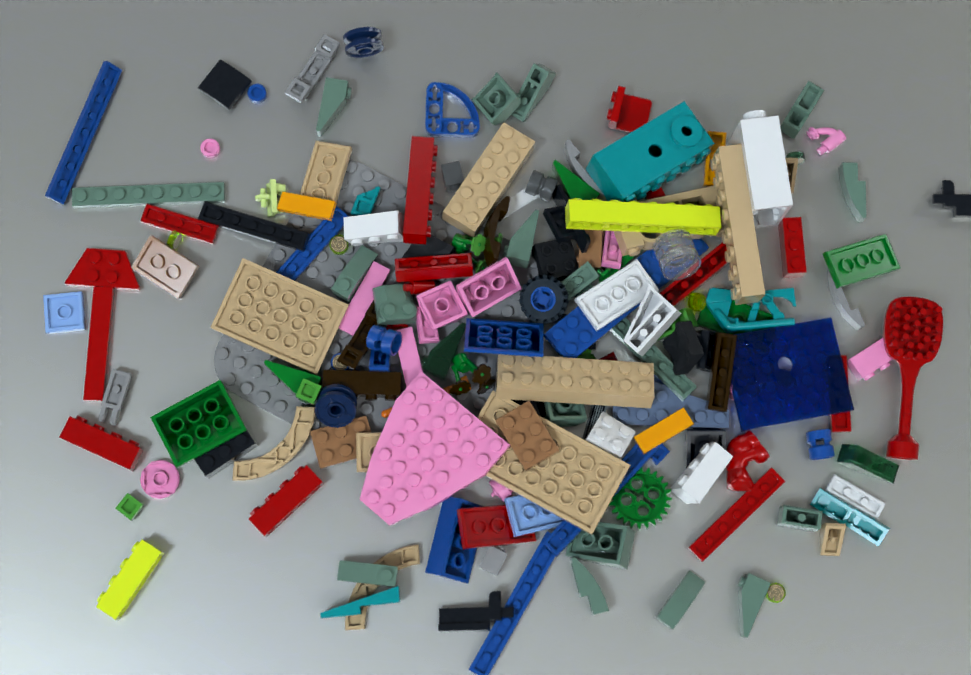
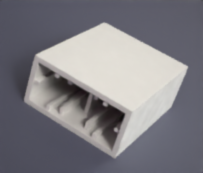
[728,110,793,228]

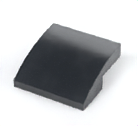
[198,59,252,110]

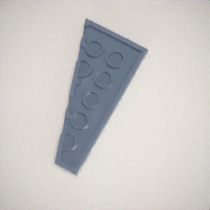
[612,382,729,429]

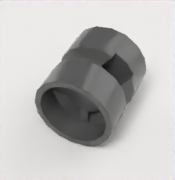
[525,170,558,202]

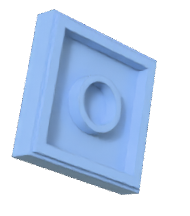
[43,291,86,334]

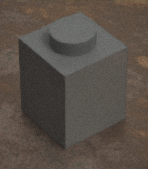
[441,161,464,192]

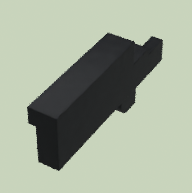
[932,180,971,218]
[438,591,514,632]

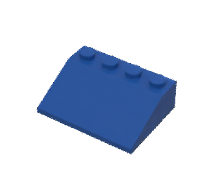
[464,318,544,357]

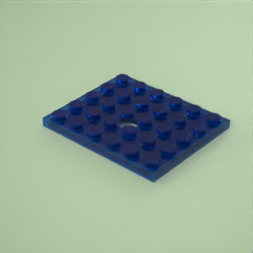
[730,317,854,432]

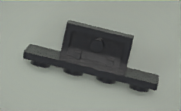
[543,185,590,253]

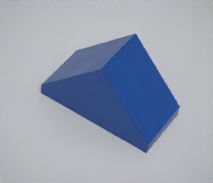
[369,349,391,372]

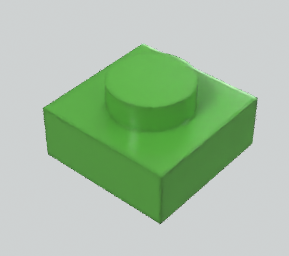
[296,378,322,405]
[115,493,144,521]

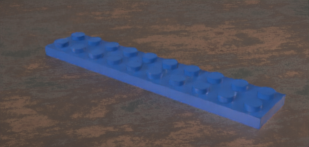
[544,235,709,358]

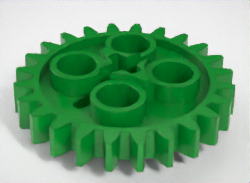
[609,468,672,530]

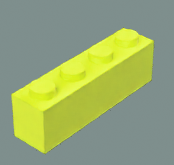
[96,539,165,620]

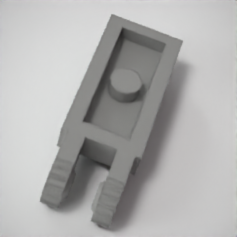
[98,369,132,426]

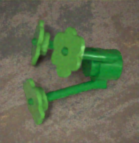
[452,233,503,274]

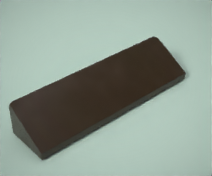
[705,332,737,412]

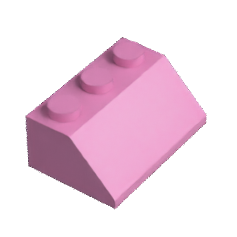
[456,257,522,317]

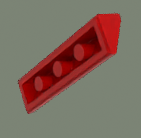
[395,253,473,282]

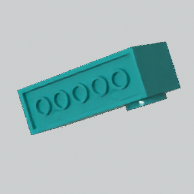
[586,101,715,202]

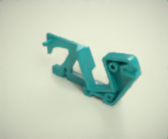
[705,288,796,333]

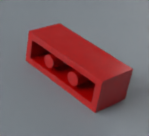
[778,217,807,278]

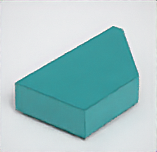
[351,186,381,216]

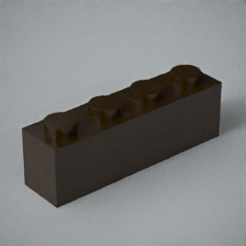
[322,370,402,401]

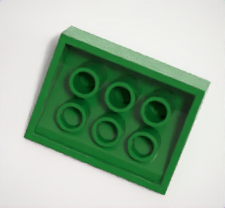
[150,380,247,468]

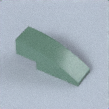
[780,81,824,139]
[838,162,866,222]
[570,557,609,615]
[655,570,705,630]

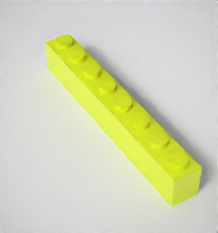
[565,198,721,236]

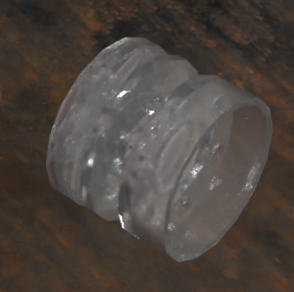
[653,229,701,281]

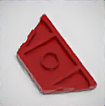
[65,248,140,291]

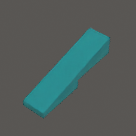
[810,488,891,547]
[320,586,400,618]

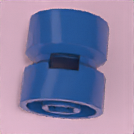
[366,325,402,356]
[805,429,835,460]

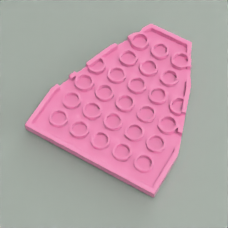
[360,371,510,526]

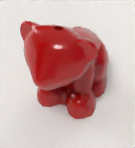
[726,430,770,492]

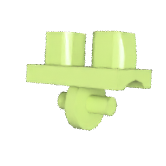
[255,179,286,217]

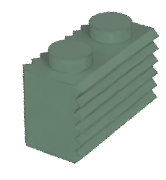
[777,505,823,532]

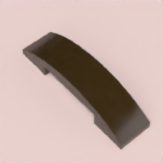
[483,196,510,267]
[337,300,382,370]

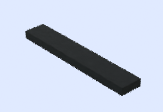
[198,201,310,252]

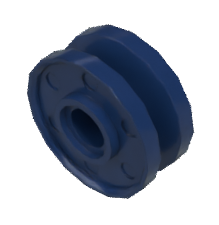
[343,27,384,58]
[315,384,357,428]

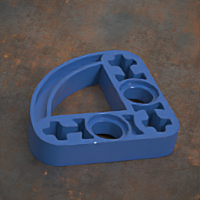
[425,82,480,138]

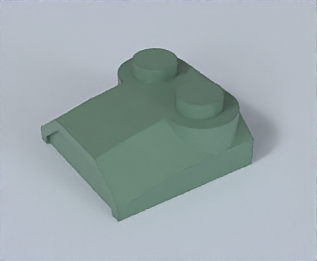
[471,72,521,125]
[372,284,417,326]
[544,402,587,427]

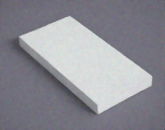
[574,259,659,332]

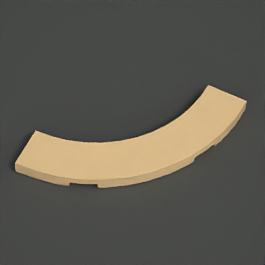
[232,406,316,481]
[345,545,420,631]

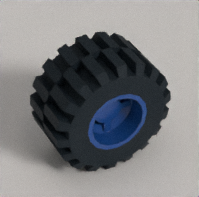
[519,275,569,324]

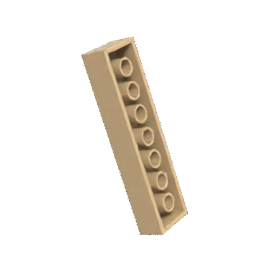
[710,144,765,305]
[495,354,654,408]

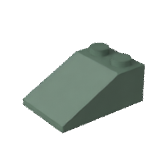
[565,522,636,570]

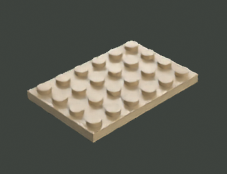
[210,258,349,375]

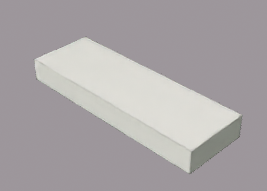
[825,474,886,520]

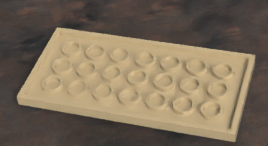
[477,391,630,535]

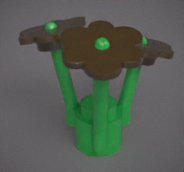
[449,353,495,395]

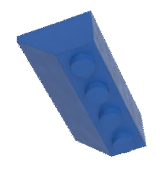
[425,497,484,584]

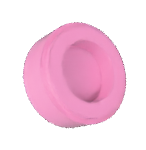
[200,139,220,158]

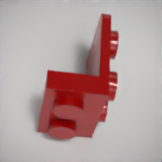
[606,86,652,133]

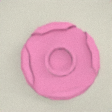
[140,460,180,499]

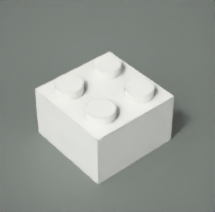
[585,411,636,459]

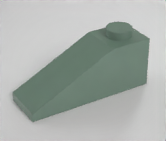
[511,63,556,122]
[316,77,352,137]
[502,210,539,269]
[331,245,378,303]
[337,560,398,587]
[737,573,771,638]

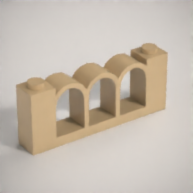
[613,186,724,257]

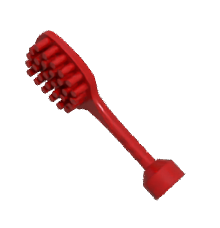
[883,297,943,460]

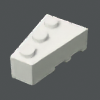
[344,210,405,246]
[624,285,682,356]
[669,442,733,504]

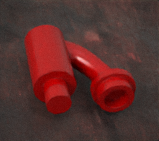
[403,280,435,294]

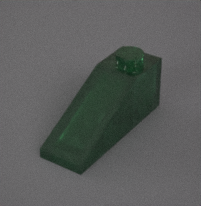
[421,322,466,380]
[837,444,899,484]

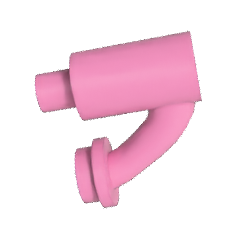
[806,127,846,155]

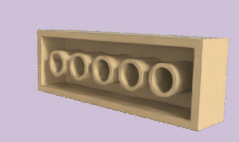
[442,122,535,237]

